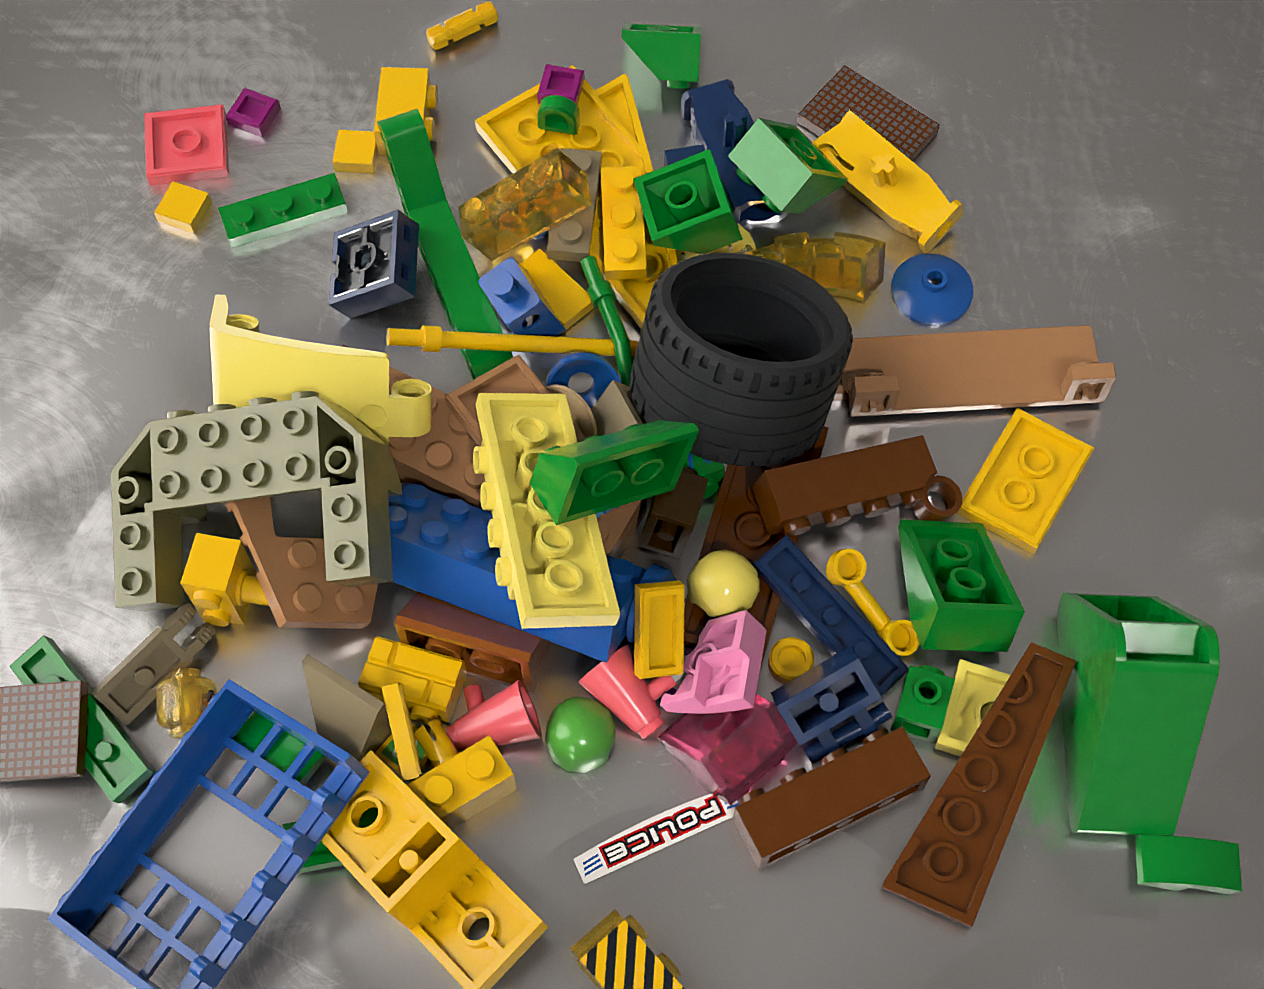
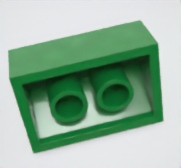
[530,420,699,525]

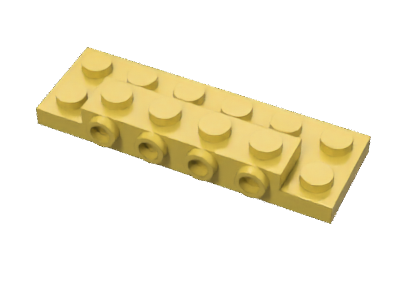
[473,393,620,629]

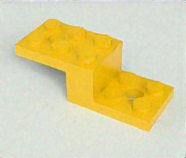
[321,750,548,989]

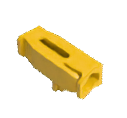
[812,110,964,254]

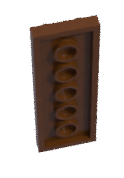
[684,426,829,668]

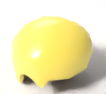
[686,549,760,618]

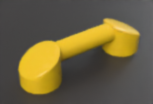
[826,548,920,656]

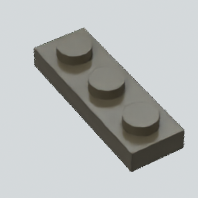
[547,148,602,262]

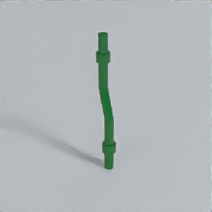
[580,256,633,386]

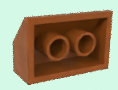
[394,591,550,693]

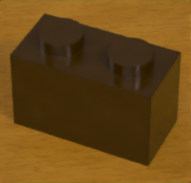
[638,467,708,559]

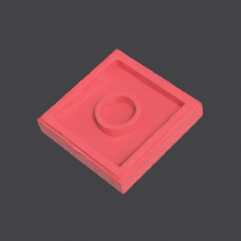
[144,104,229,186]

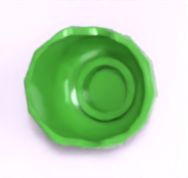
[545,696,616,773]

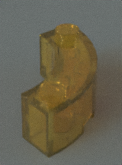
[736,232,886,304]

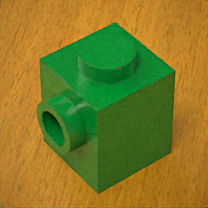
[890,665,955,744]

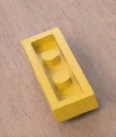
[601,166,647,280]

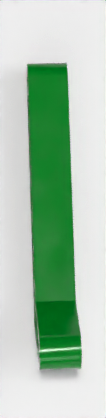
[378,109,513,380]

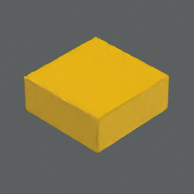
[332,130,378,174]
[154,181,212,233]

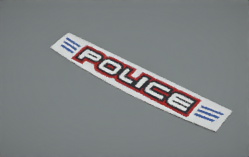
[573,783,747,884]

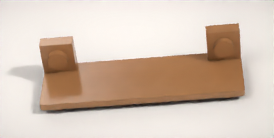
[846,325,1116,417]

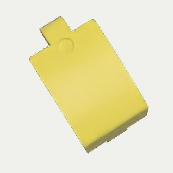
[209,295,432,446]

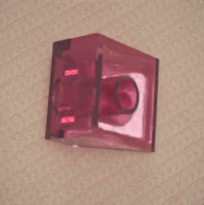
[657,694,798,805]

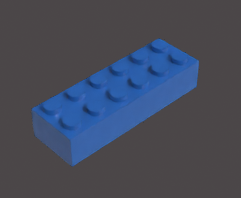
[388,482,647,663]

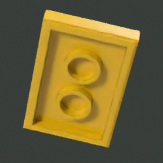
[957,408,1094,554]

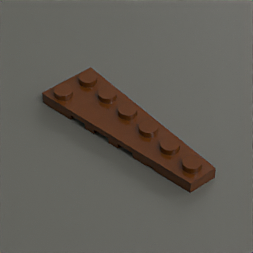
[881,642,1076,928]

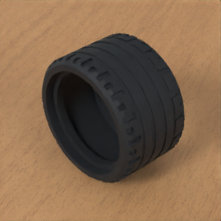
[629,253,853,466]

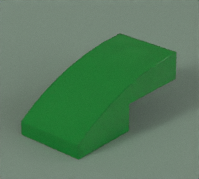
[233,712,325,785]
[1135,835,1242,895]

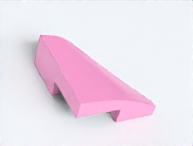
[660,610,767,714]

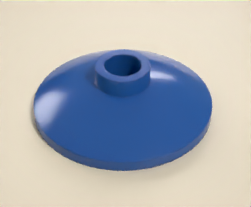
[891,253,973,326]

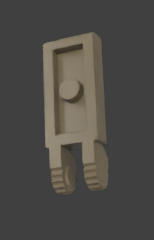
[91,603,215,726]

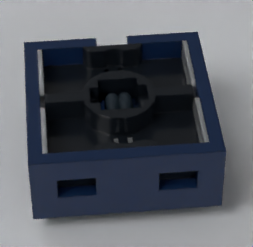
[328,210,419,319]

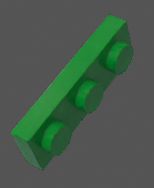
[218,173,348,248]

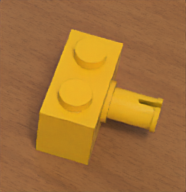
[180,533,269,627]
[407,719,517,830]

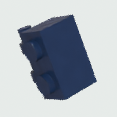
[770,646,893,765]

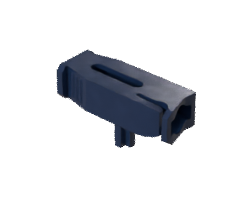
[681,79,787,227]

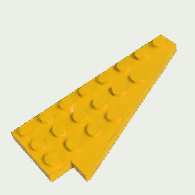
[475,65,678,329]

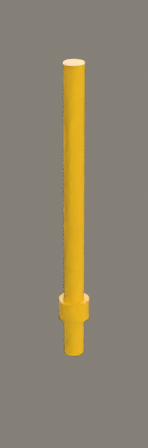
[386,325,638,357]

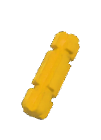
[426,1,498,50]

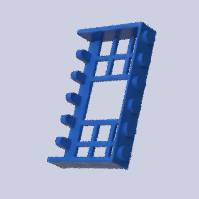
[47,679,370,989]

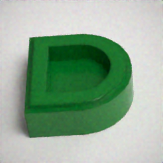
[537,95,580,135]

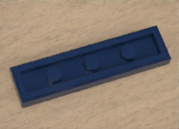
[753,535,908,696]

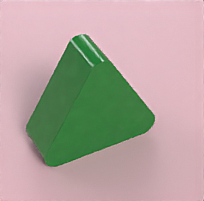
[1057,592,1220,836]

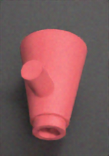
[578,645,677,739]
[446,680,542,752]

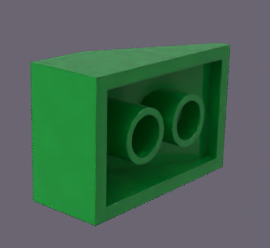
[898,519,1025,652]

